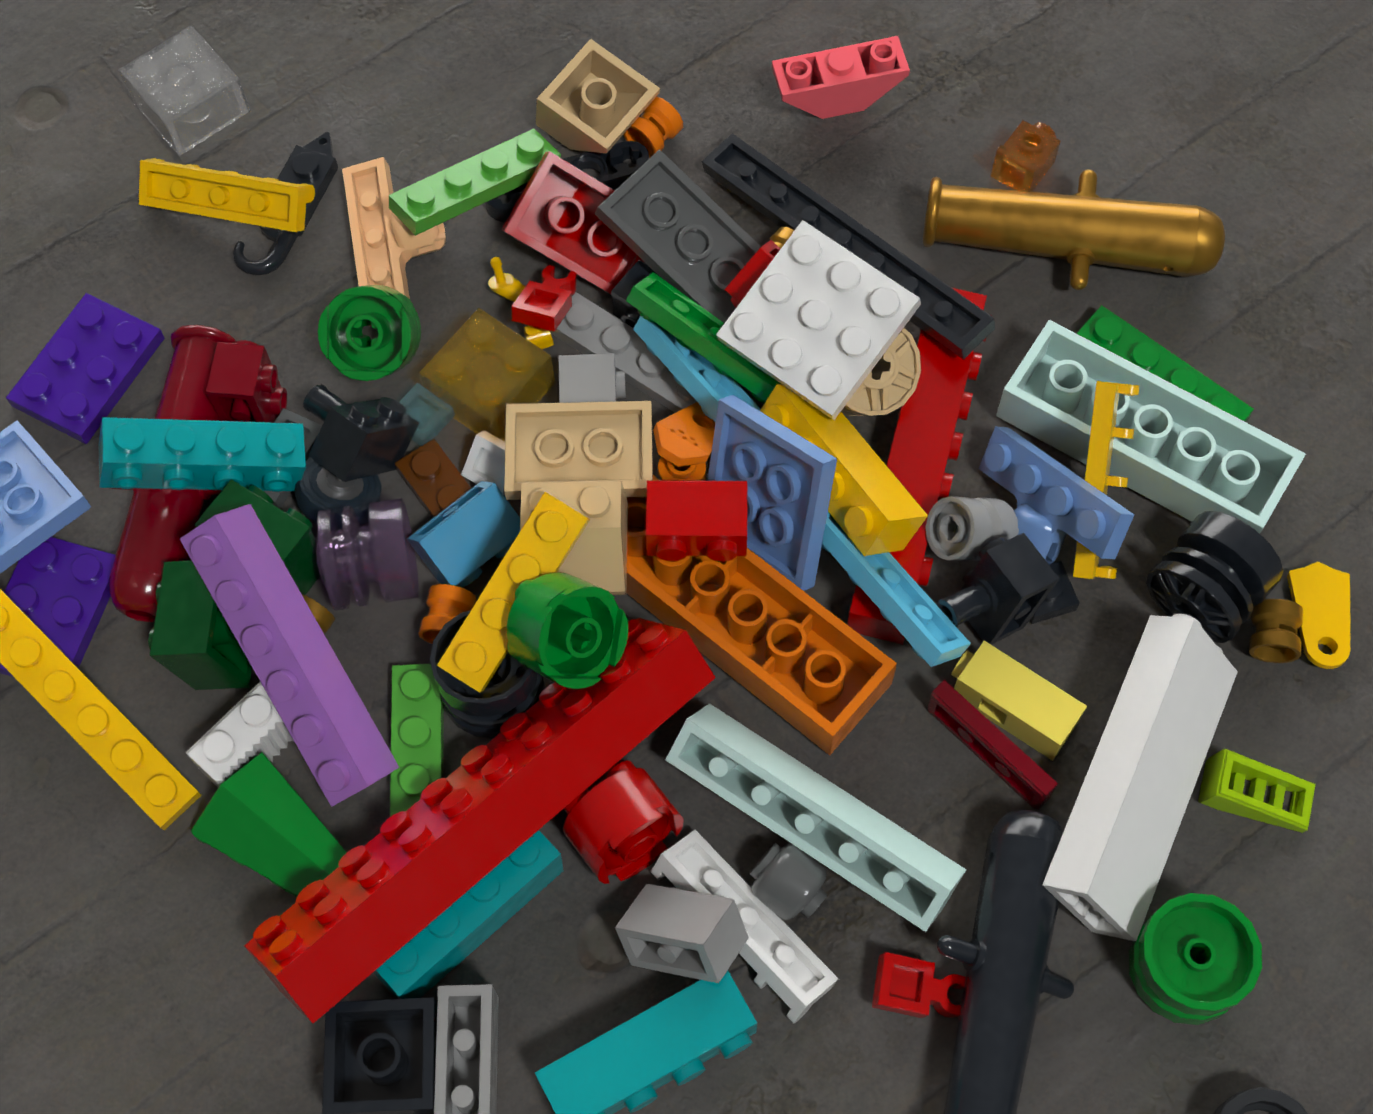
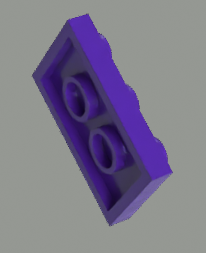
[6,293,165,445]
[0,537,116,677]

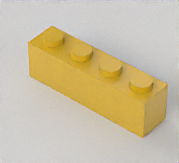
[760,384,928,556]

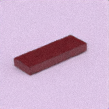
[927,680,1058,810]

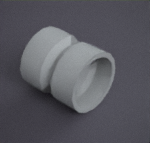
[926,496,1019,561]

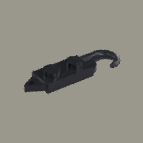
[233,132,338,275]

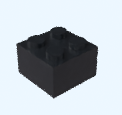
[322,997,438,1114]

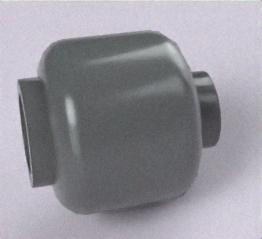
[749,843,828,920]

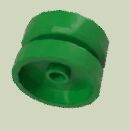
[1129,893,1262,1025]

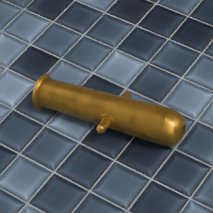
[923,169,1225,290]

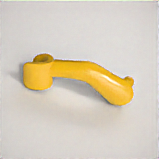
[488,257,554,352]

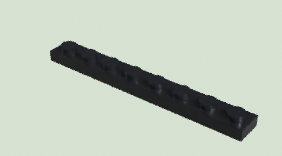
[701,133,995,360]

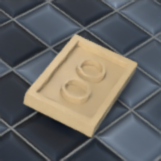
[504,401,653,500]

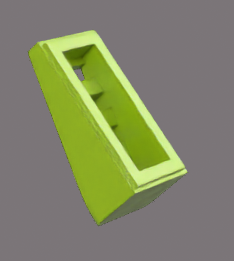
[1198,749,1315,833]

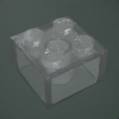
[119,25,251,156]

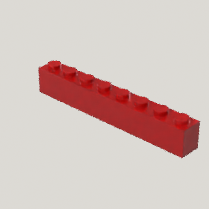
[847,288,992,645]

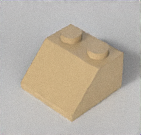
[536,39,660,153]
[520,480,628,595]

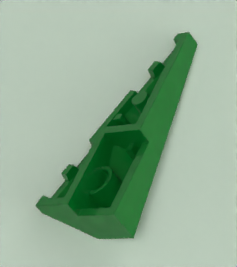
[191,752,347,897]

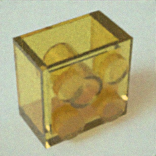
[419,308,555,441]

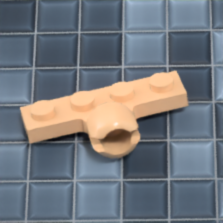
[342,157,446,326]

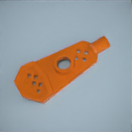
[653,402,715,467]

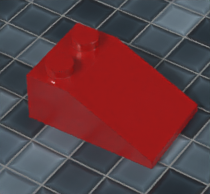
[501,151,644,295]

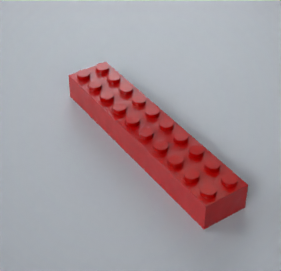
[244,618,716,1024]

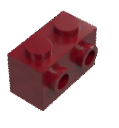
[206,340,287,423]

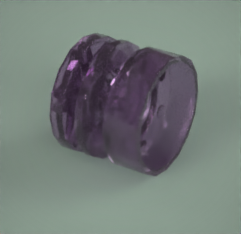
[316,498,419,611]

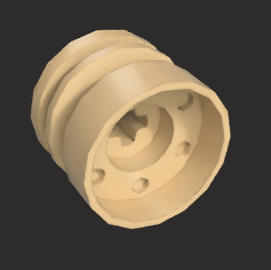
[841,328,921,416]

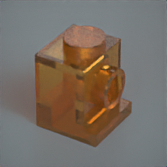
[991,120,1061,192]

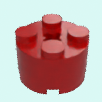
[563,760,684,884]

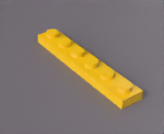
[0,589,202,831]

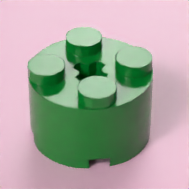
[318,285,421,381]
[507,572,628,689]

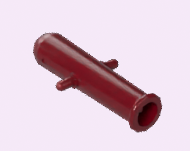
[110,324,236,622]

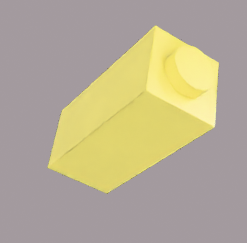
[951,640,1087,761]

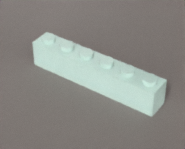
[665,703,966,932]

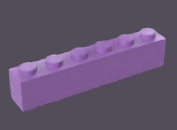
[180,504,399,807]

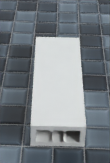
[1043,614,1238,941]

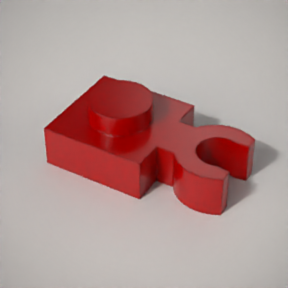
[512,265,576,332]
[872,952,966,1018]

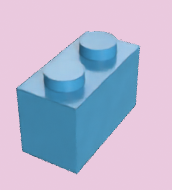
[407,481,520,588]

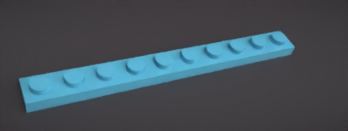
[633,316,971,667]

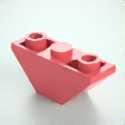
[772,36,910,119]

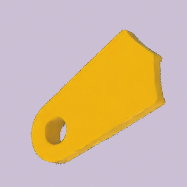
[1287,562,1350,669]

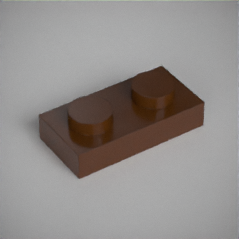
[395,439,471,519]

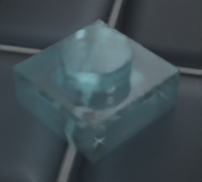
[399,383,455,446]

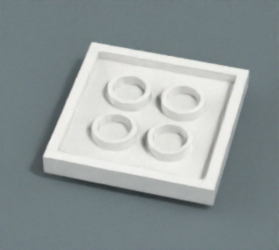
[716,220,921,420]

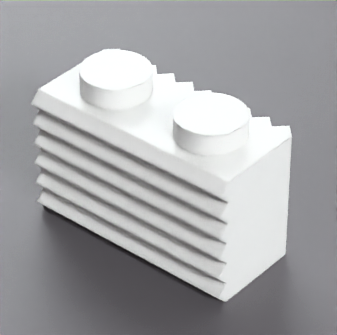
[185,682,294,788]

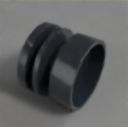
[1146,511,1283,643]
[430,610,545,738]

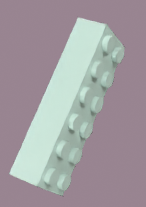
[996,320,1306,534]

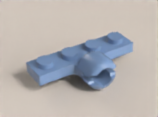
[978,426,1134,564]

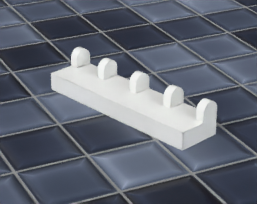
[651,830,838,1024]

